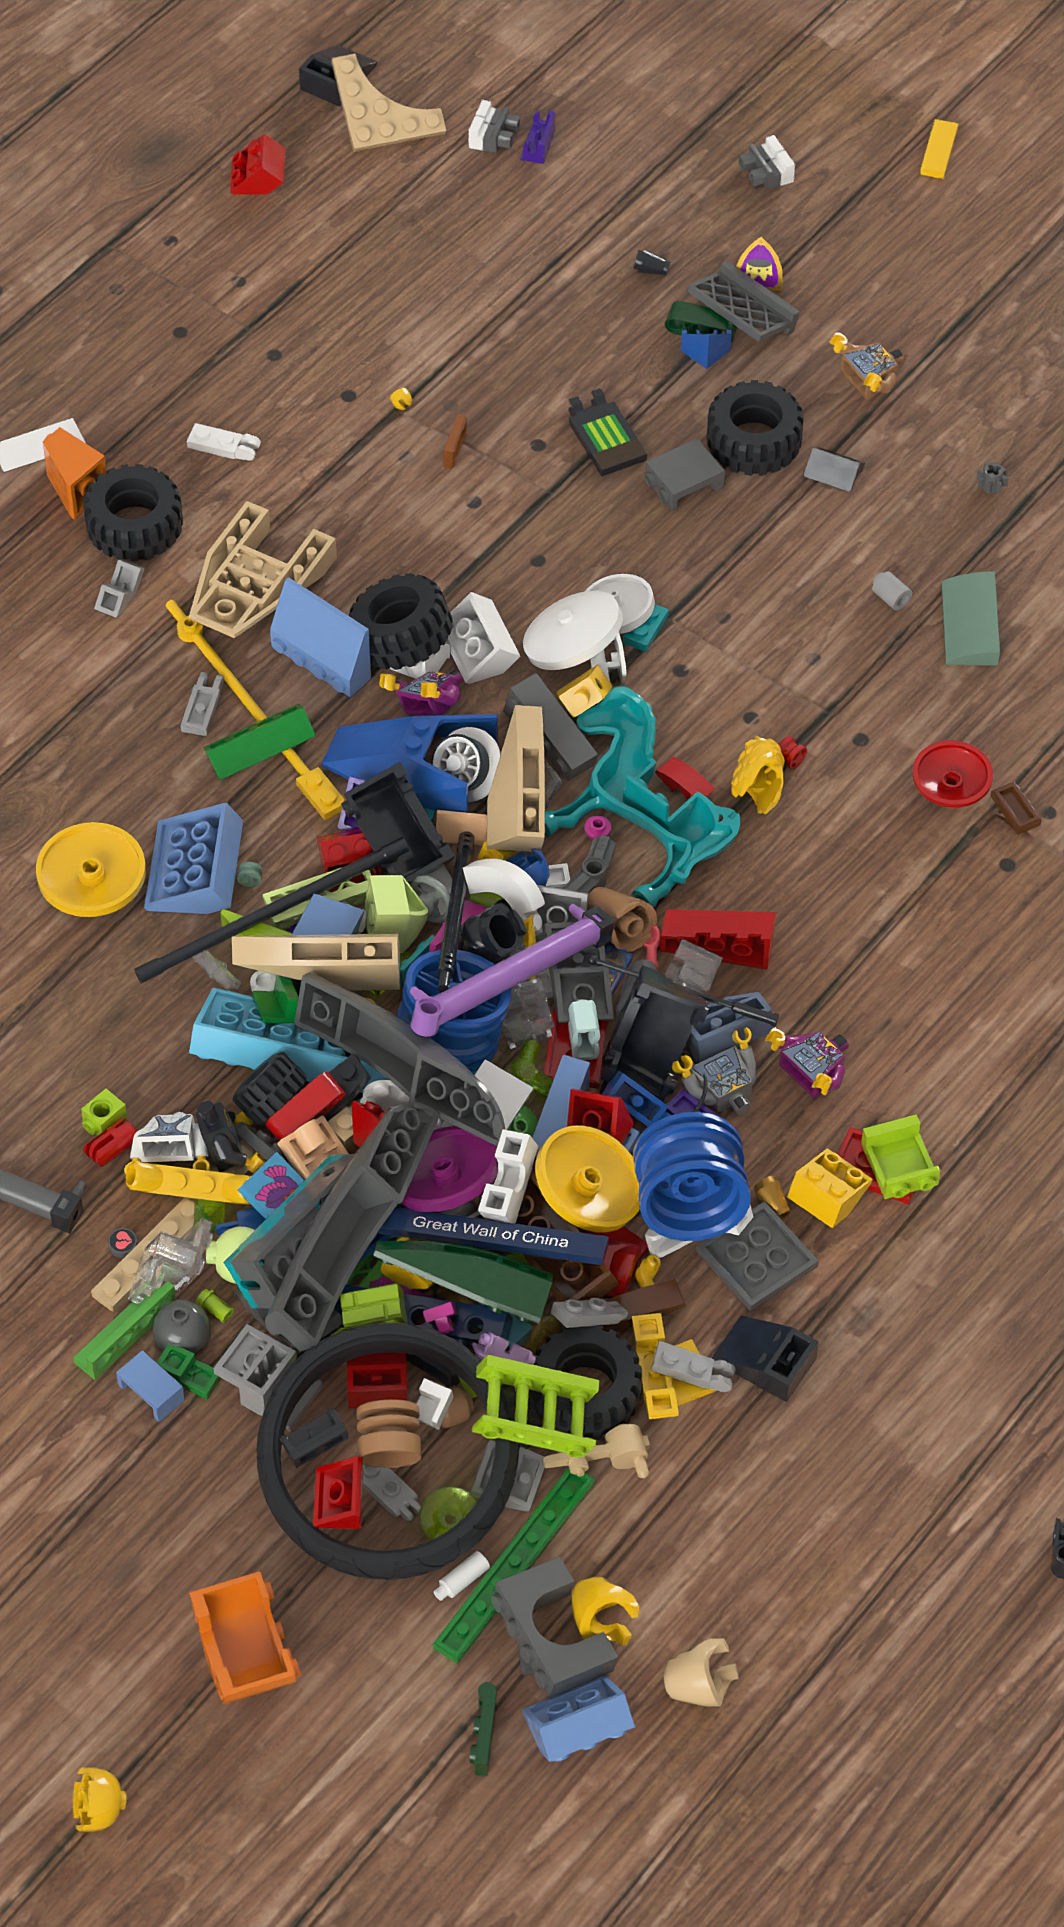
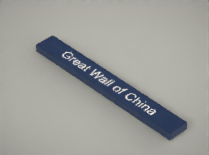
[377,1207,609,1265]

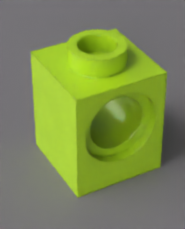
[81,1088,128,1136]

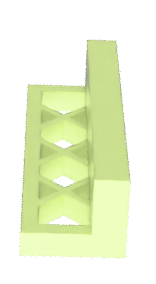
[262,868,371,930]

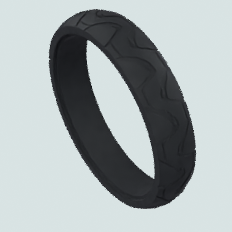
[256,1322,519,1580]

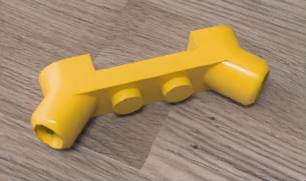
[126,1161,251,1205]

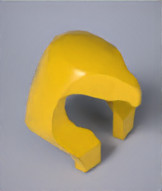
[572,1577,640,1646]

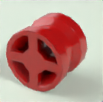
[778,736,808,769]

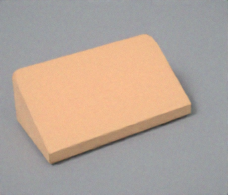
[436,810,487,846]

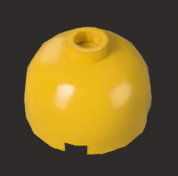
[73,1767,126,1832]

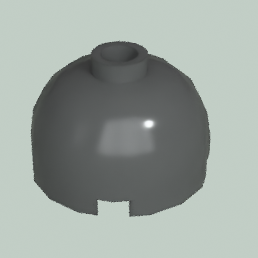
[153,1300,211,1354]

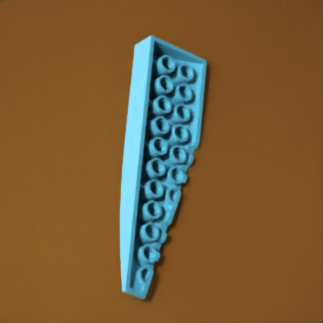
[189,988,478,1093]

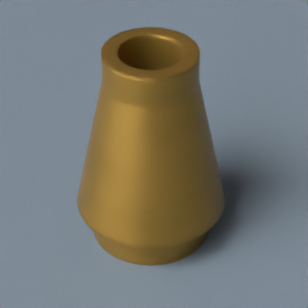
[754,1176,791,1219]

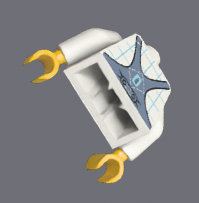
[124,1112,212,1174]

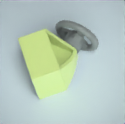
[364,875,450,953]

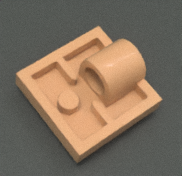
[277,1116,348,1180]

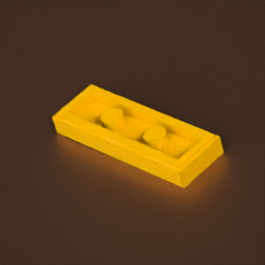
[920,119,958,179]

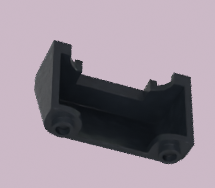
[341,762,455,884]
[601,965,709,1102]

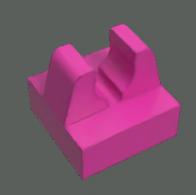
[423,1302,458,1334]

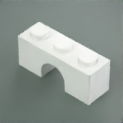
[478,1129,539,1224]

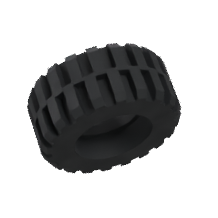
[707,380,804,476]
[83,464,183,562]
[348,573,453,670]
[529,1325,642,1440]

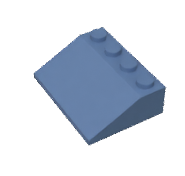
[270,577,371,698]
[144,802,243,914]

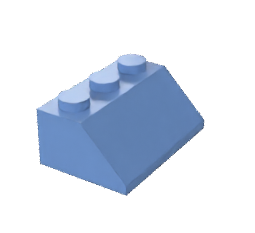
[521,1675,635,1762]

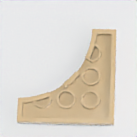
[331,54,446,152]

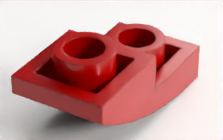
[655,757,715,799]

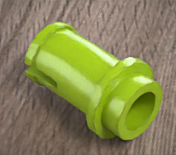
[196,1289,235,1324]

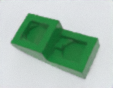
[156,1344,221,1400]

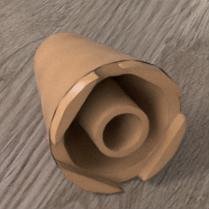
[588,887,657,952]

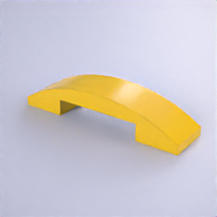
[632,1313,679,1419]

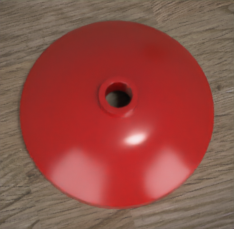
[912,740,993,808]

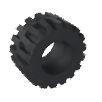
[232,1051,307,1125]

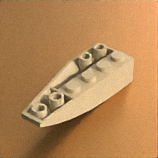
[487,705,545,852]
[232,934,400,990]

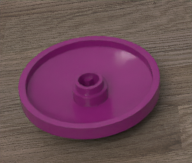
[399,1126,498,1212]

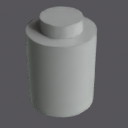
[872,571,913,611]

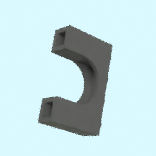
[491,1557,618,1698]

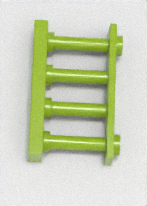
[472,1354,599,1458]

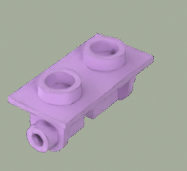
[472,1332,536,1365]

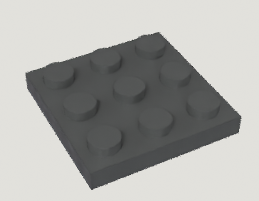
[696,1201,819,1312]

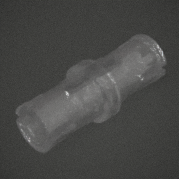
[193,949,242,993]

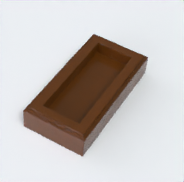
[991,781,1041,835]

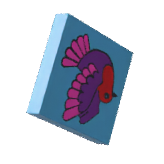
[238,1152,304,1219]

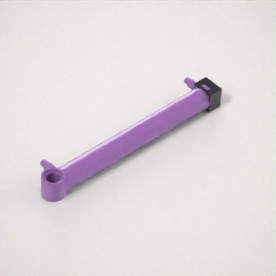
[410,904,616,1037]

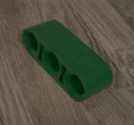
[664,301,738,343]

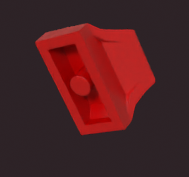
[603,1240,642,1299]

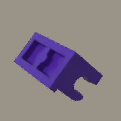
[521,111,555,164]

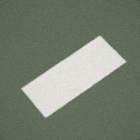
[0,418,85,472]

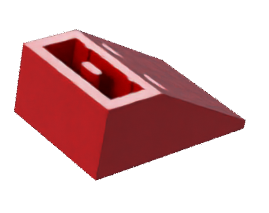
[347,1352,407,1409]

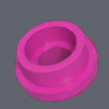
[584,816,611,841]

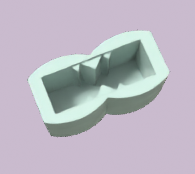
[568,1000,600,1060]

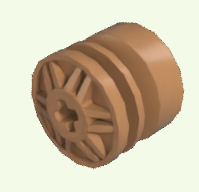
[356,1400,421,1468]

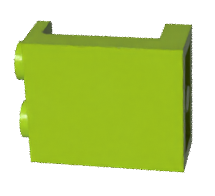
[861,1114,941,1199]

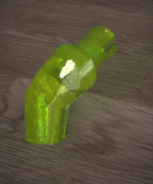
[511,1039,553,1097]

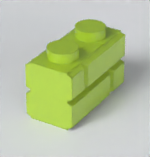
[340,1283,407,1330]

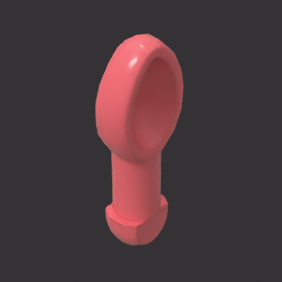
[643,925,661,969]

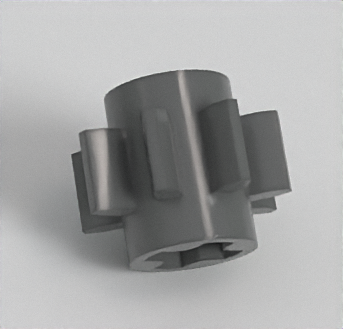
[976,463,1008,494]

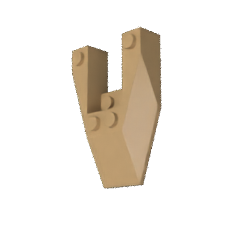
[189,501,337,638]

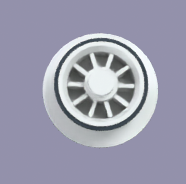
[431,727,501,802]

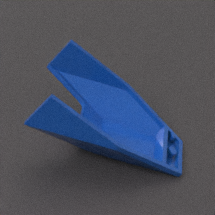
[322,714,498,813]

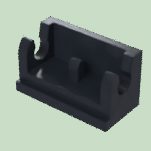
[279,1407,349,1468]

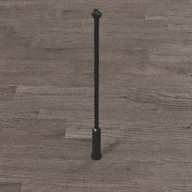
[587,954,779,1027]

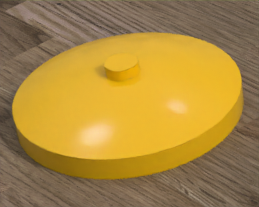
[36,822,146,917]
[535,1126,640,1232]

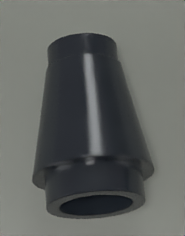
[633,249,671,276]

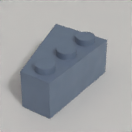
[685,992,773,1062]

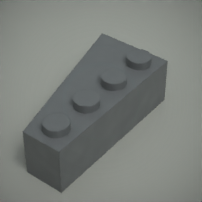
[503,673,598,781]

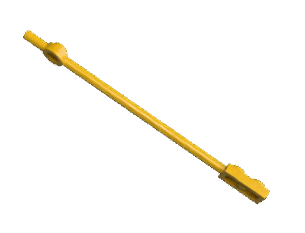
[166,600,344,820]

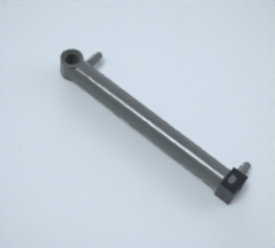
[0,1169,87,1234]

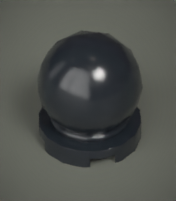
[458,903,527,965]

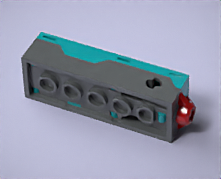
[223,1154,355,1308]

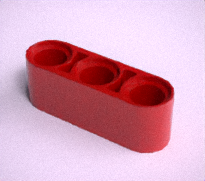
[266,1071,346,1141]

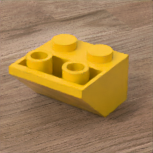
[787,1148,873,1228]

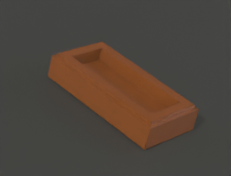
[443,414,467,469]

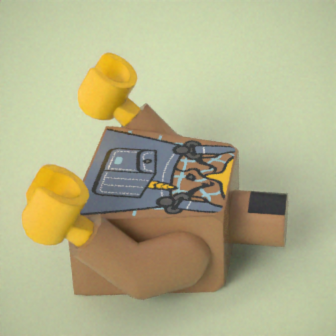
[829,333,904,400]

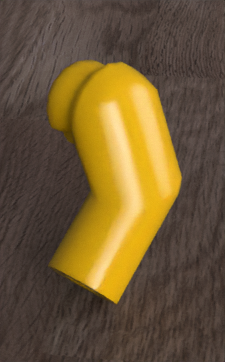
[635,1255,661,1288]

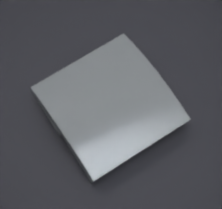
[469,1440,545,1511]

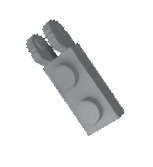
[181,672,224,736]
[651,1341,736,1393]

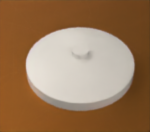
[523,591,623,670]

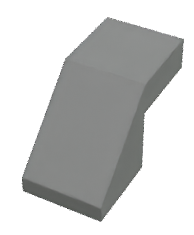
[94,559,145,618]

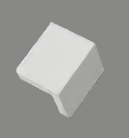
[417,1378,454,1430]

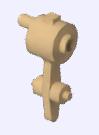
[543,1424,650,1478]

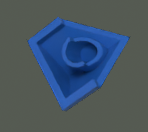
[681,330,732,369]

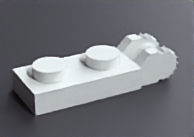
[187,423,261,461]

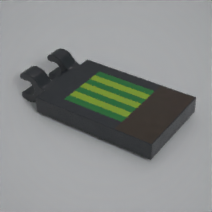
[568,388,647,477]

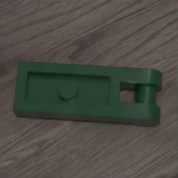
[469,1682,497,1776]

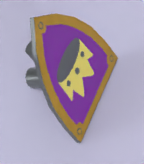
[736,236,783,291]

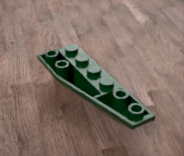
[373,1241,553,1323]

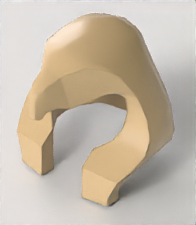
[663,1638,739,1707]

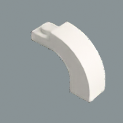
[463,859,545,936]

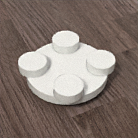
[360,1080,410,1111]

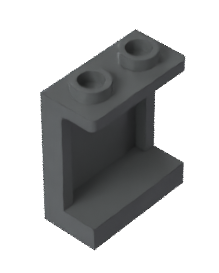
[644,438,725,511]

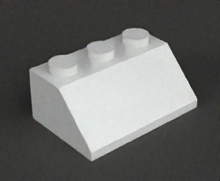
[446,592,520,684]

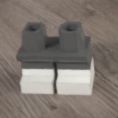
[469,100,520,153]
[739,135,795,190]

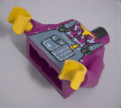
[379,670,463,716]
[765,1028,849,1099]

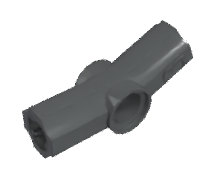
[562,835,616,894]

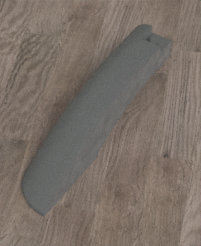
[294,973,505,1147]
[265,1102,440,1351]

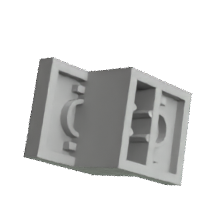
[214,1324,323,1432]

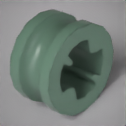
[237,862,263,887]

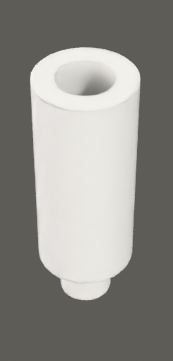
[434,1551,490,1601]

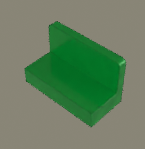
[252,975,299,1024]

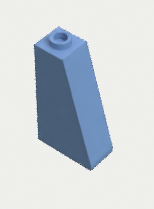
[533,1055,590,1149]

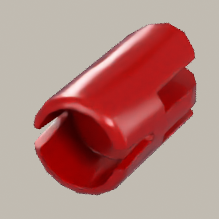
[83,1118,137,1167]

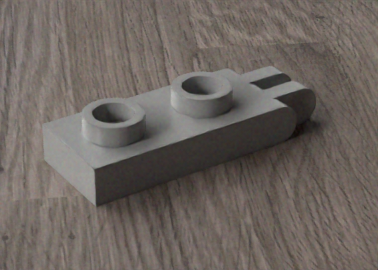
[551,1298,628,1328]
[363,1465,422,1522]

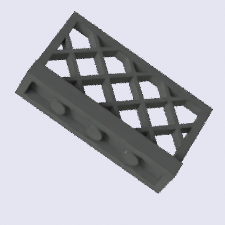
[686,261,800,342]

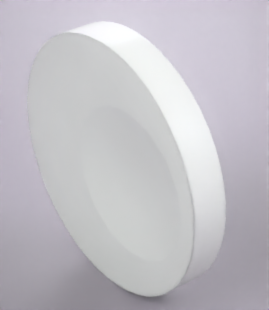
[585,574,655,634]

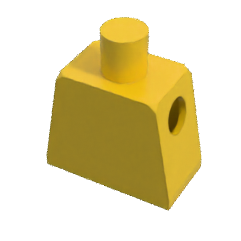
[557,664,613,718]

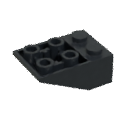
[299,45,378,107]
[712,1315,818,1402]

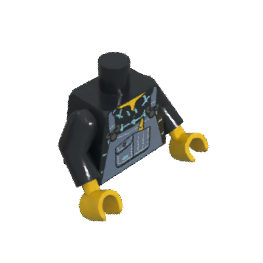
[196,1101,266,1174]

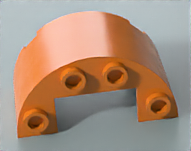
[189,1571,301,1705]

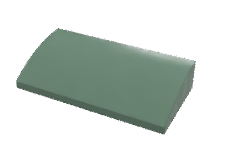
[941,572,1000,666]

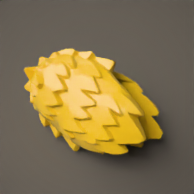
[731,736,785,814]

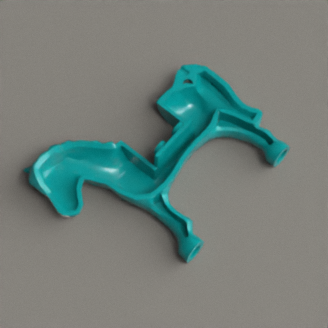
[545,686,740,908]

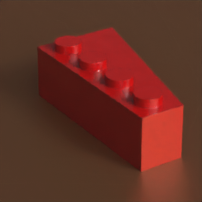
[660,909,776,970]

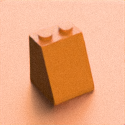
[42,427,107,519]

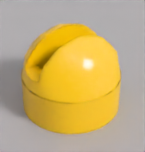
[390,388,412,410]

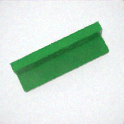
[203,703,315,780]

